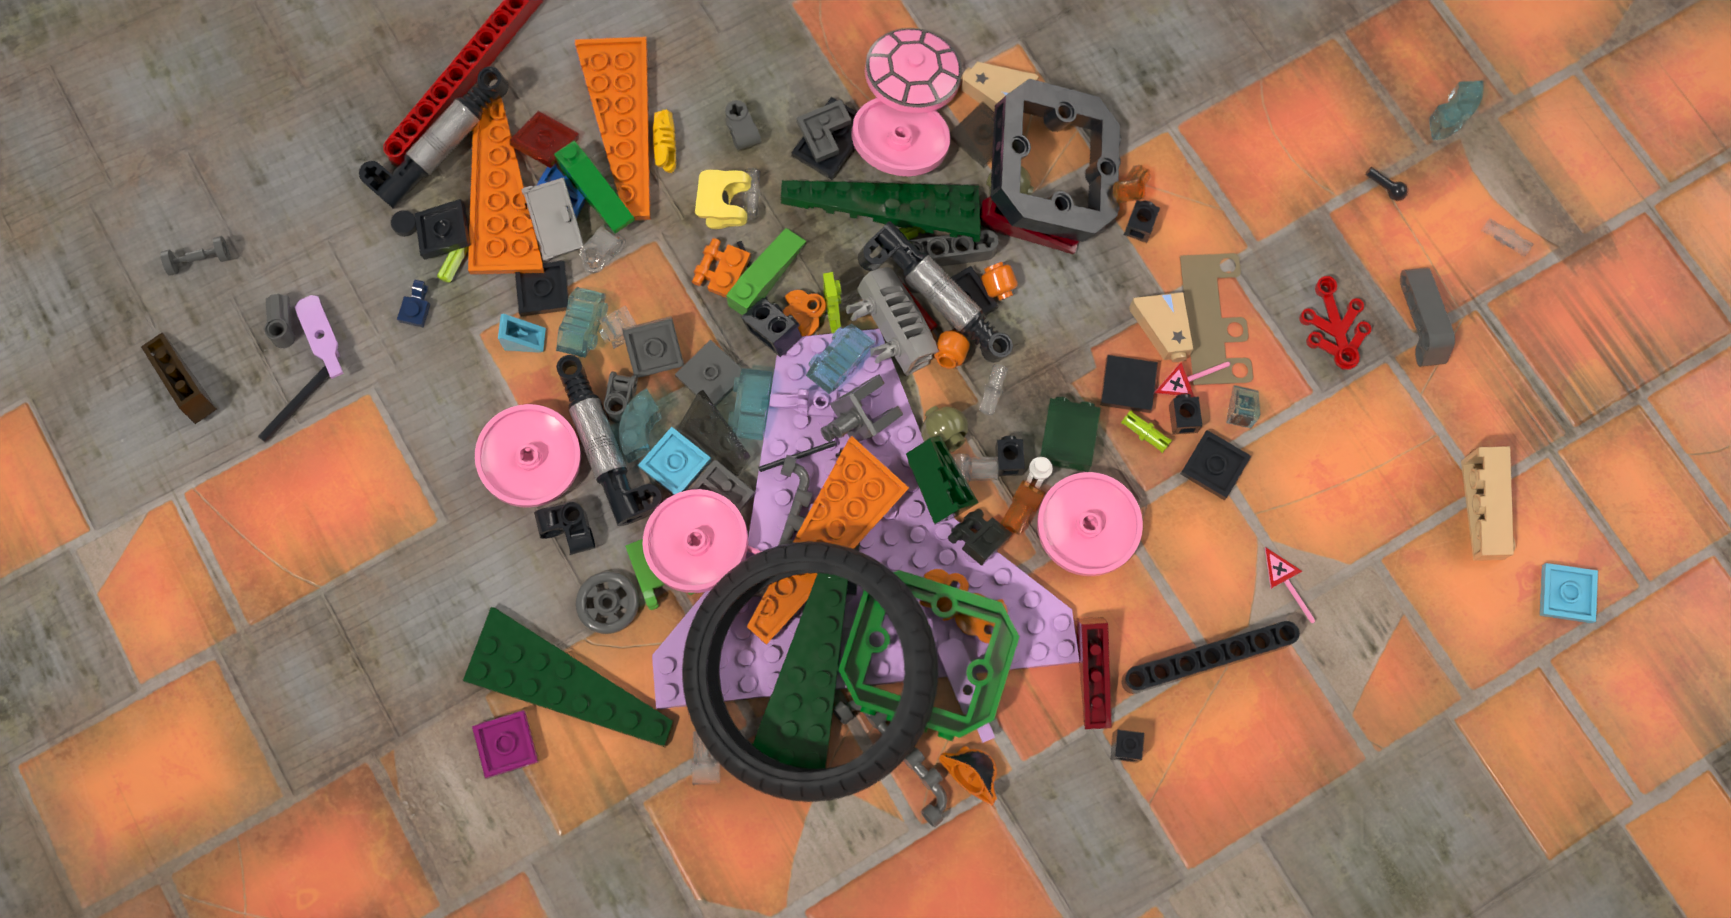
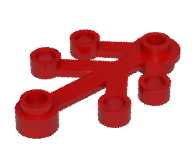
[1299,276,1372,370]

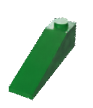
[554,141,635,234]

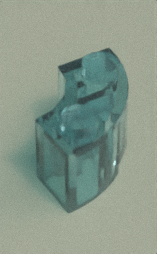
[1429,80,1484,140]
[556,287,608,358]
[806,323,875,394]
[728,368,772,440]
[619,388,662,464]

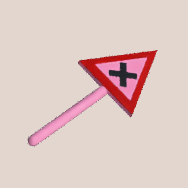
[1154,362,1230,397]
[1265,547,1315,623]

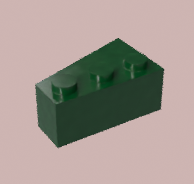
[906,436,979,525]

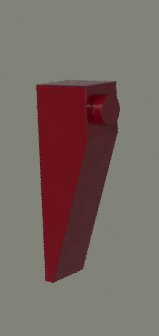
[980,196,1078,254]
[1077,617,1112,729]

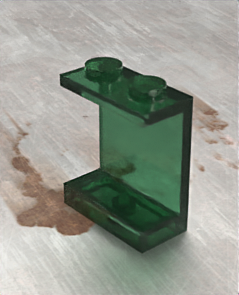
[1039,397,1101,472]

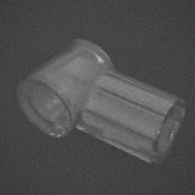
[952,454,998,483]
[691,731,721,785]

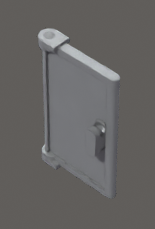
[521,178,584,261]

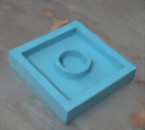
[638,427,712,495]
[1540,563,1598,623]

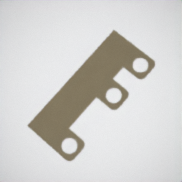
[1180,253,1253,385]

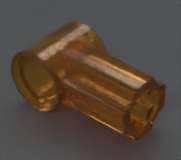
[1113,165,1151,203]
[1001,480,1046,535]

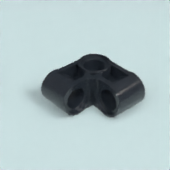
[534,502,596,555]

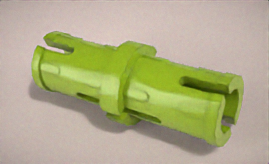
[1121,410,1172,453]

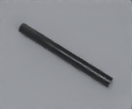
[258,366,330,443]

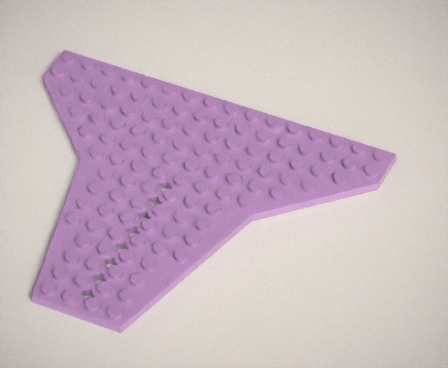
[652,329,1080,710]

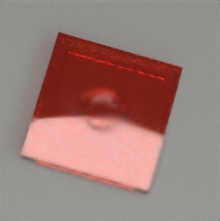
[510,111,579,168]

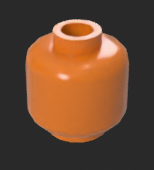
[981,262,1018,301]
[934,330,970,368]

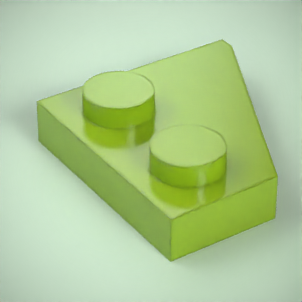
[823,272,842,334]

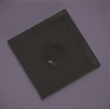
[950,102,994,168]

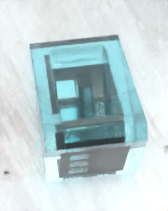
[1226,385,1261,428]

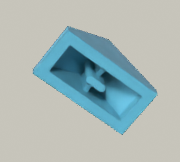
[498,314,546,353]

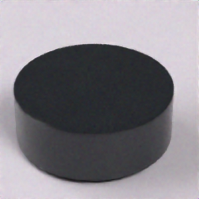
[391,210,417,237]

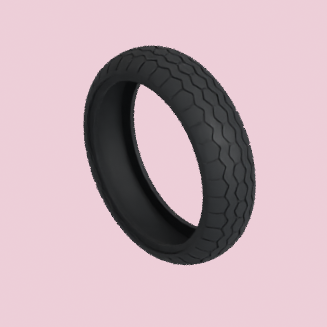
[682,541,938,802]

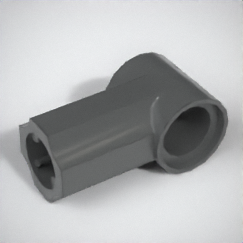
[264,294,295,348]

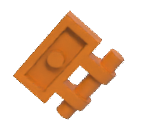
[692,238,751,298]

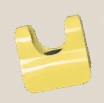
[695,170,752,229]

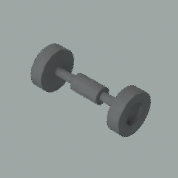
[161,236,230,276]

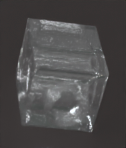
[598,306,637,349]

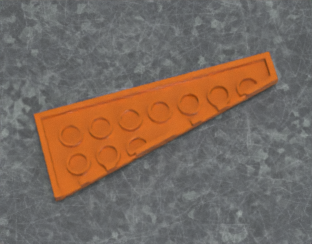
[575,37,651,220]
[468,98,544,275]
[747,436,909,645]

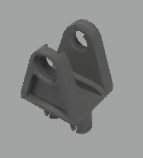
[820,374,903,442]

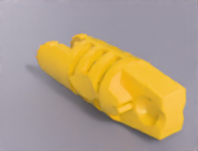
[653,109,676,173]

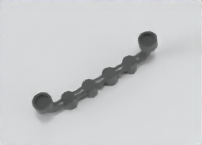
[755,455,812,597]
[833,700,947,828]

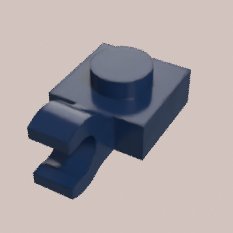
[397,280,431,328]

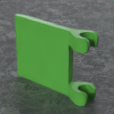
[625,539,695,610]

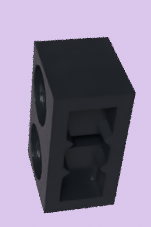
[741,298,802,357]

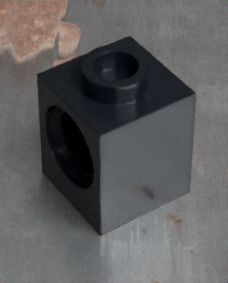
[1124,200,1160,243]
[1169,394,1202,435]
[995,436,1025,476]
[1110,729,1144,763]

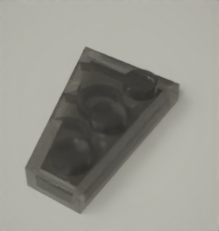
[677,390,750,476]

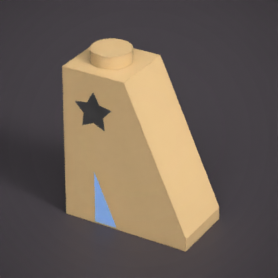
[961,62,1039,113]
[1129,292,1193,362]

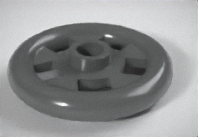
[576,572,639,634]

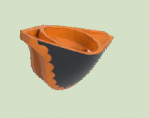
[938,746,997,806]

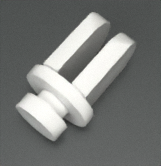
[1026,457,1053,489]

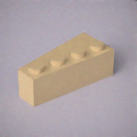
[1461,446,1515,561]

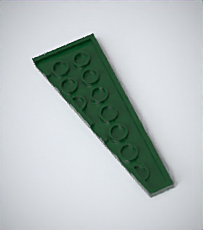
[781,180,980,242]
[753,573,849,769]
[463,607,674,747]

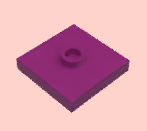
[472,710,539,779]

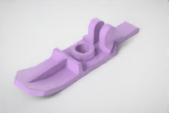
[295,295,344,379]
[769,389,873,417]
[937,638,995,743]

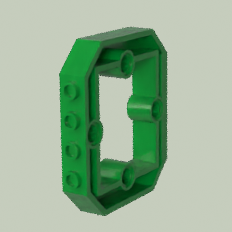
[838,570,1020,741]

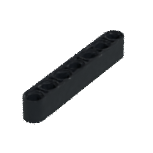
[1121,621,1300,694]

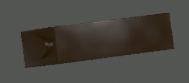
[141,332,217,424]

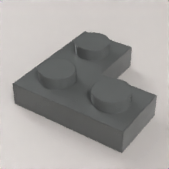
[796,100,851,163]

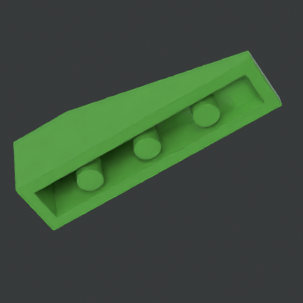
[726,228,806,315]

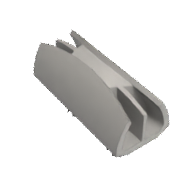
[846,267,939,376]

